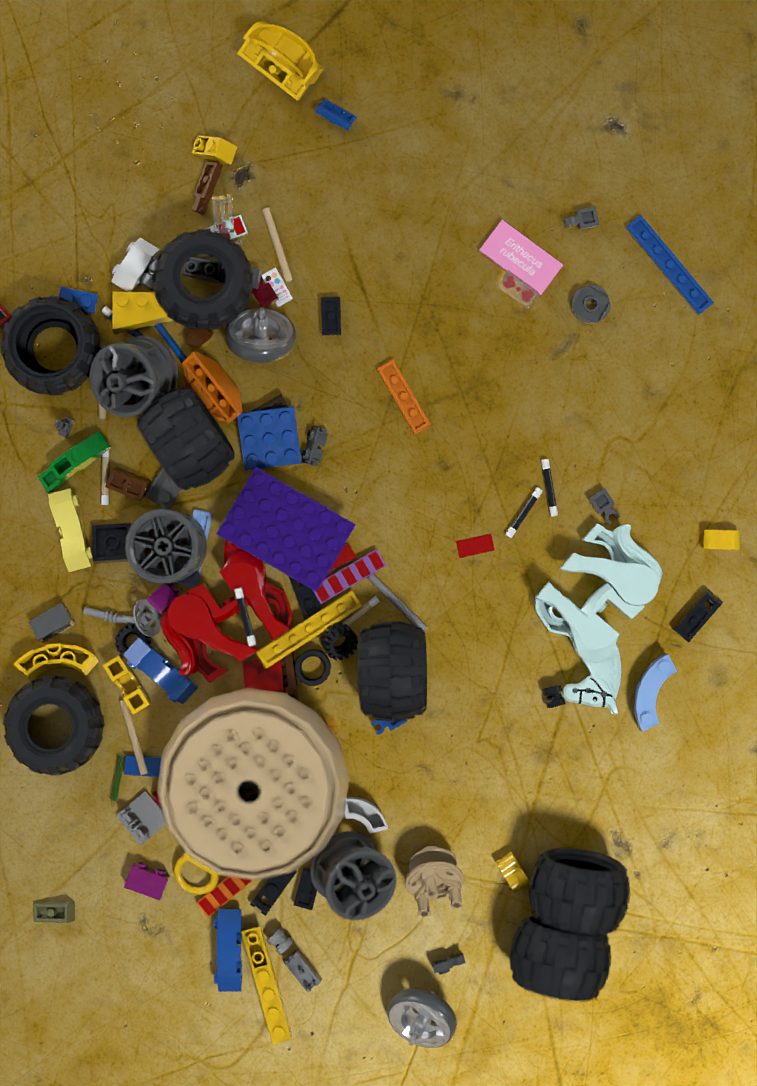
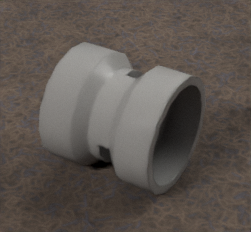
[266,927,293,955]

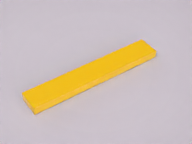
[255,590,362,669]

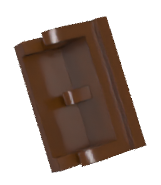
[105,467,151,501]

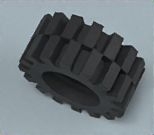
[321,623,358,660]
[115,624,151,657]

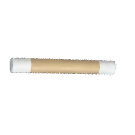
[101,449,109,505]
[338,596,380,626]

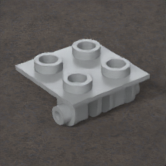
[116,791,166,845]

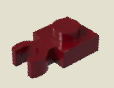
[252,275,279,308]

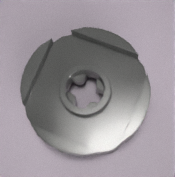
[572,285,610,324]

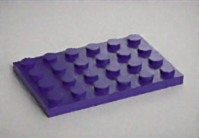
[216,467,356,592]

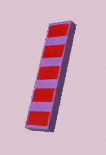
[311,549,386,604]

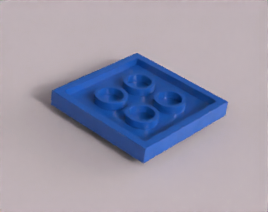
[237,406,302,471]

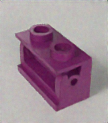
[124,862,170,900]

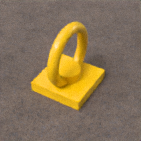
[174,853,219,895]

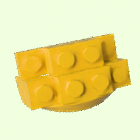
[237,21,325,101]

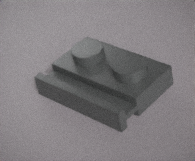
[145,468,183,510]

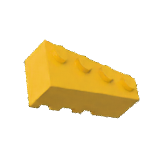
[112,292,173,335]

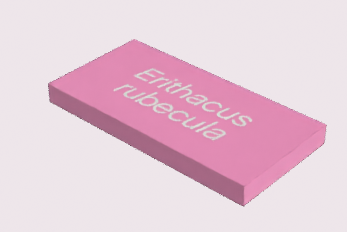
[479,220,563,296]

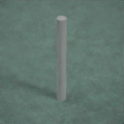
[368,574,427,631]

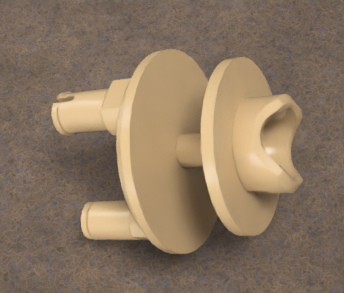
[405,846,464,918]

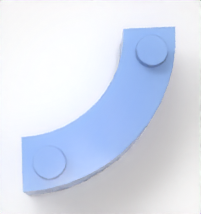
[634,653,677,732]

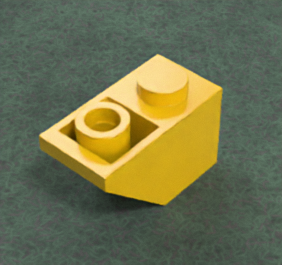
[192,135,237,165]

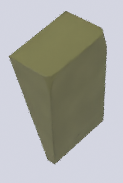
[34,902,75,923]

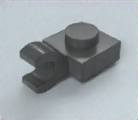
[563,206,599,230]
[54,417,76,438]

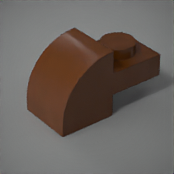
[186,329,215,348]

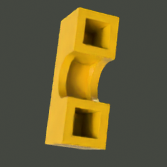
[102,655,152,715]

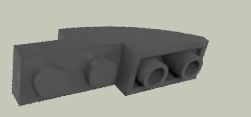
[182,257,262,289]

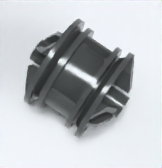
[90,336,178,417]
[310,831,396,920]

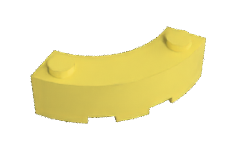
[48,488,93,572]

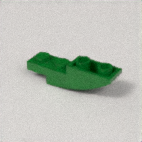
[38,432,111,493]

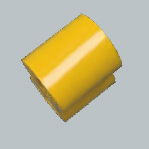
[704,530,740,550]
[495,852,530,893]

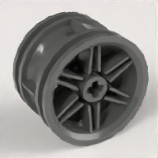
[125,509,207,584]

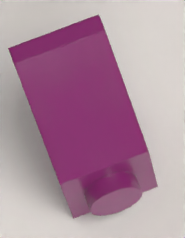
[146,583,180,613]

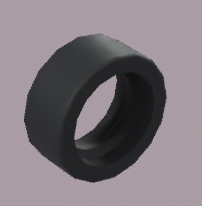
[294,649,331,686]

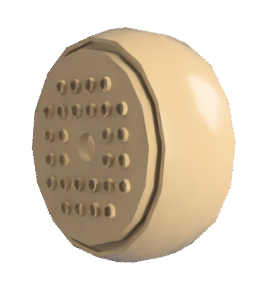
[157,688,349,881]

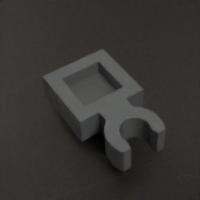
[588,488,620,524]
[432,953,466,975]

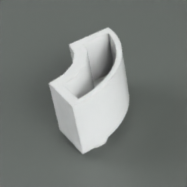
[111,238,160,292]
[345,797,388,833]

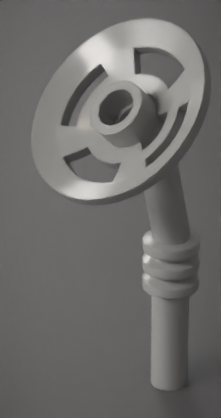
[83,599,161,637]

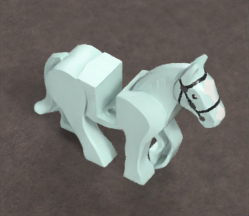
[535,524,663,715]

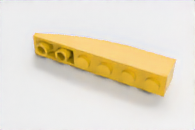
[241,926,292,1045]

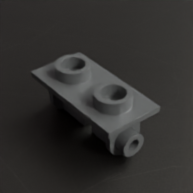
[302,426,328,466]

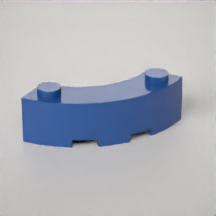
[123,638,198,704]
[214,909,242,992]

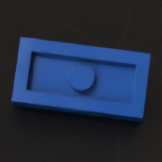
[59,286,99,314]

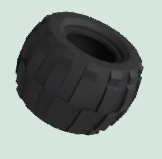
[153,229,253,331]
[0,296,101,396]
[137,386,235,490]
[358,622,427,721]
[3,675,105,776]
[529,848,630,936]
[510,916,611,1001]

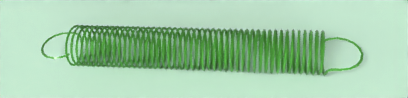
[110,752,124,806]

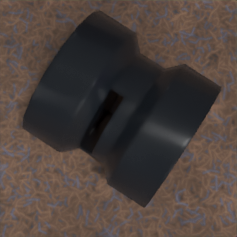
[542,685,566,708]

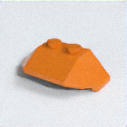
[182,351,243,424]

